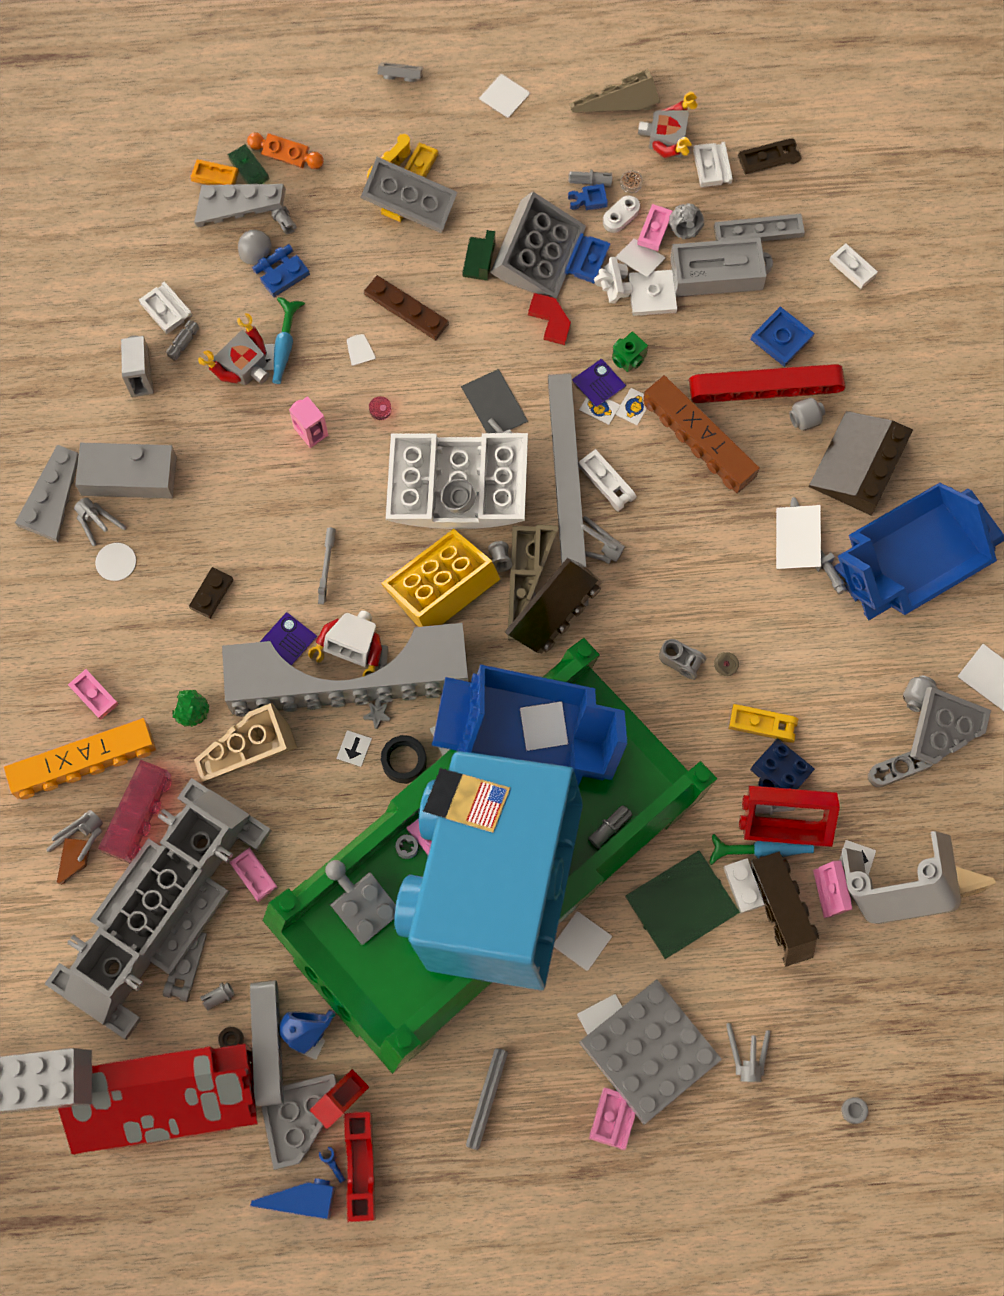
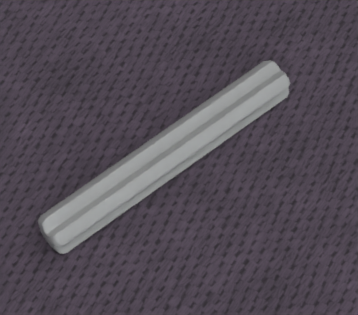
[466,1048,507,1150]

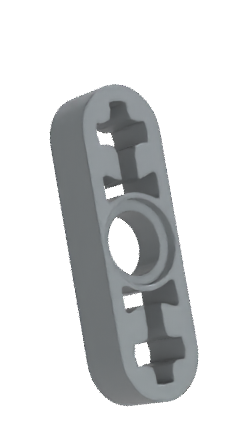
[868,751,933,788]

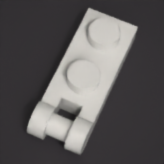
[578,449,637,512]

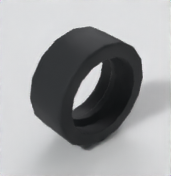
[381,735,427,784]

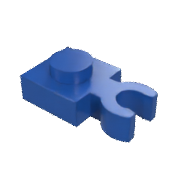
[568,184,608,210]

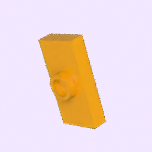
[190,159,239,185]

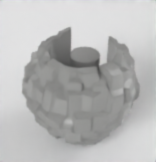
[668,203,704,240]

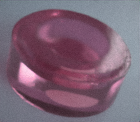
[369,396,392,420]

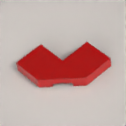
[528,293,571,345]

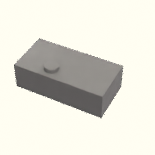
[75,443,177,499]

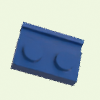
[565,233,611,284]

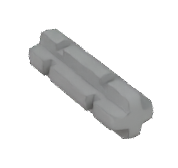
[166,320,199,360]

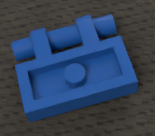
[252,244,310,298]

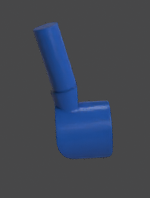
[319,1147,345,1183]

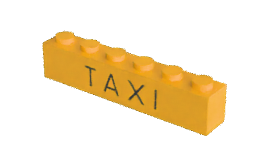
[4,718,156,799]

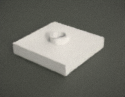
[628,270,677,316]

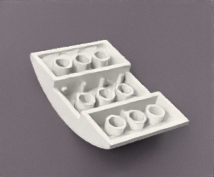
[386,433,528,529]

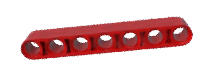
[689,364,846,403]

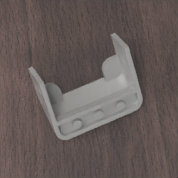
[842,831,961,924]

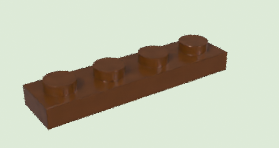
[364,275,449,341]

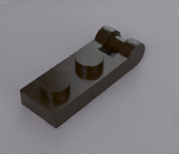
[738,138,802,174]

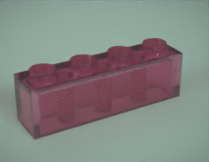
[98,760,172,864]

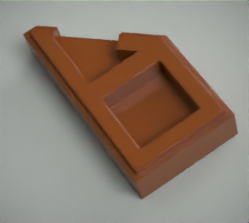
[57,838,90,885]

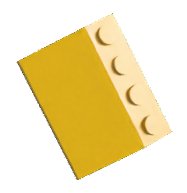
[381,529,500,627]

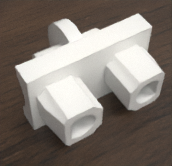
[594,257,632,303]

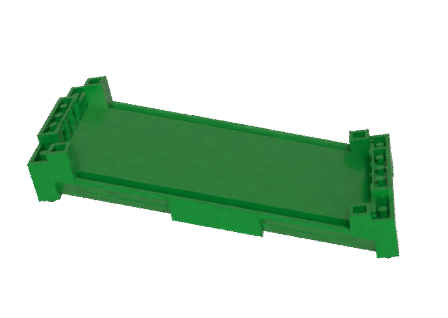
[262,638,718,1074]

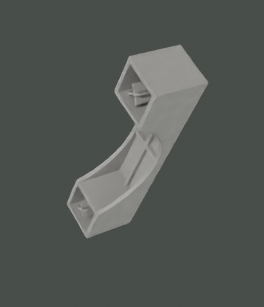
[222,623,468,717]

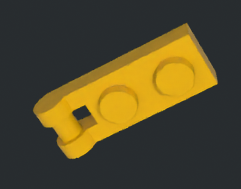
[367,134,411,180]
[728,704,799,743]

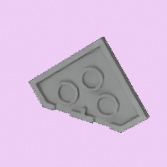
[910,687,991,764]
[261,1074,337,1170]

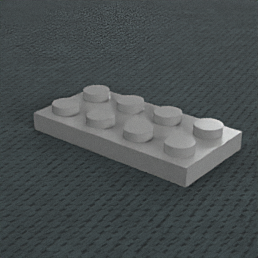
[360,157,457,233]

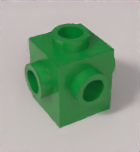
[612,331,648,373]

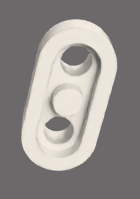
[603,196,640,233]

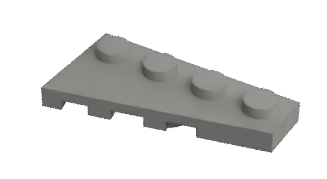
[194,184,286,228]
[15,445,79,542]

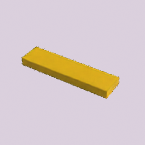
[381,142,439,222]

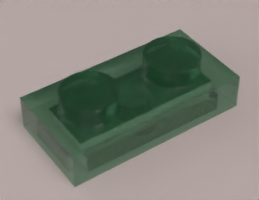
[227,144,269,184]

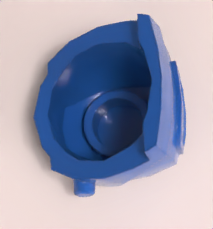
[279,1009,336,1054]

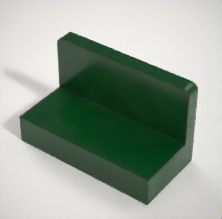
[462,230,496,281]

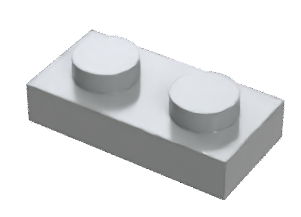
[378,62,423,82]

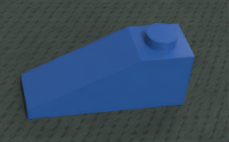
[250,1178,335,1219]

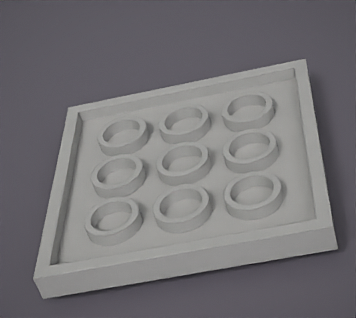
[579,979,722,1125]

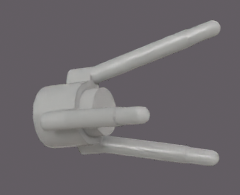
[74,498,126,546]
[581,516,625,564]
[46,810,103,862]
[726,1023,770,1082]

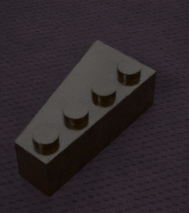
[751,851,819,967]

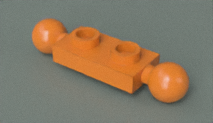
[247,132,324,169]

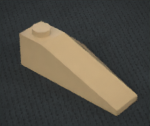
[194,703,297,782]

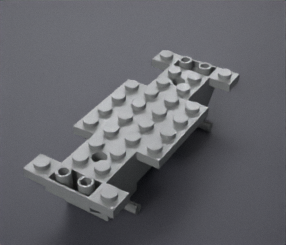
[45,778,272,1040]

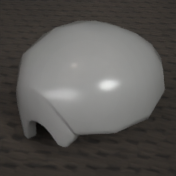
[238,230,272,265]
[441,479,476,513]

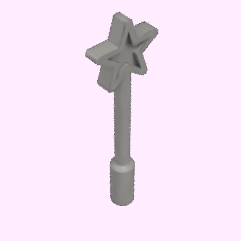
[318,528,336,605]
[363,645,390,729]

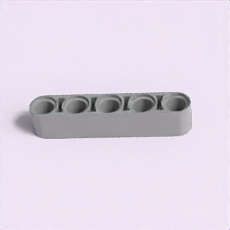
[250,980,284,1107]

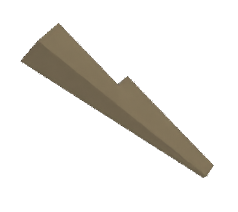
[508,525,558,640]

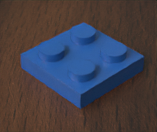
[750,306,814,367]

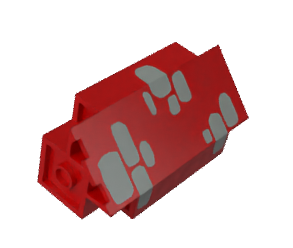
[58,1044,258,1155]

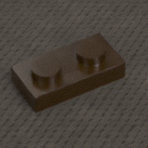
[189,567,233,619]

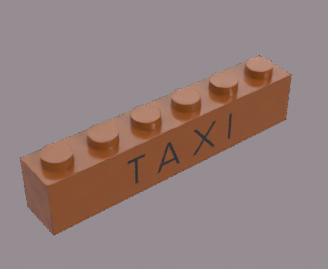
[643,375,760,493]

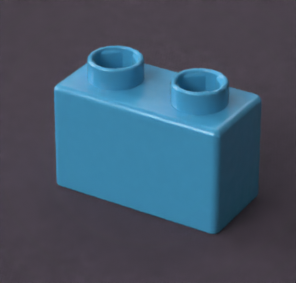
[395,751,583,991]

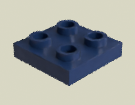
[750,738,815,789]

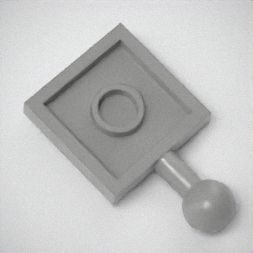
[325,860,396,945]

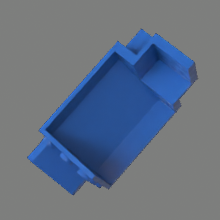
[833,483,1004,620]
[432,664,627,786]

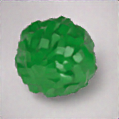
[172,690,210,727]

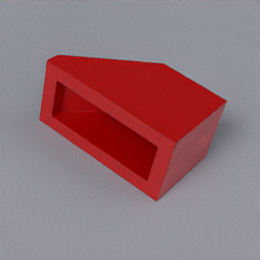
[310,1069,370,1129]

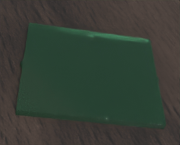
[625,850,740,959]

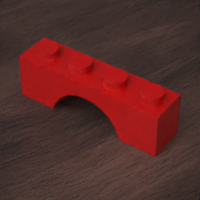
[344,1112,376,1222]

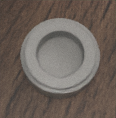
[841,1097,868,1124]

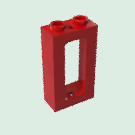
[739,786,840,847]

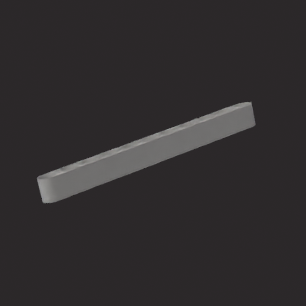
[548,373,589,606]

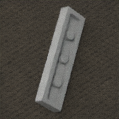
[714,213,805,241]

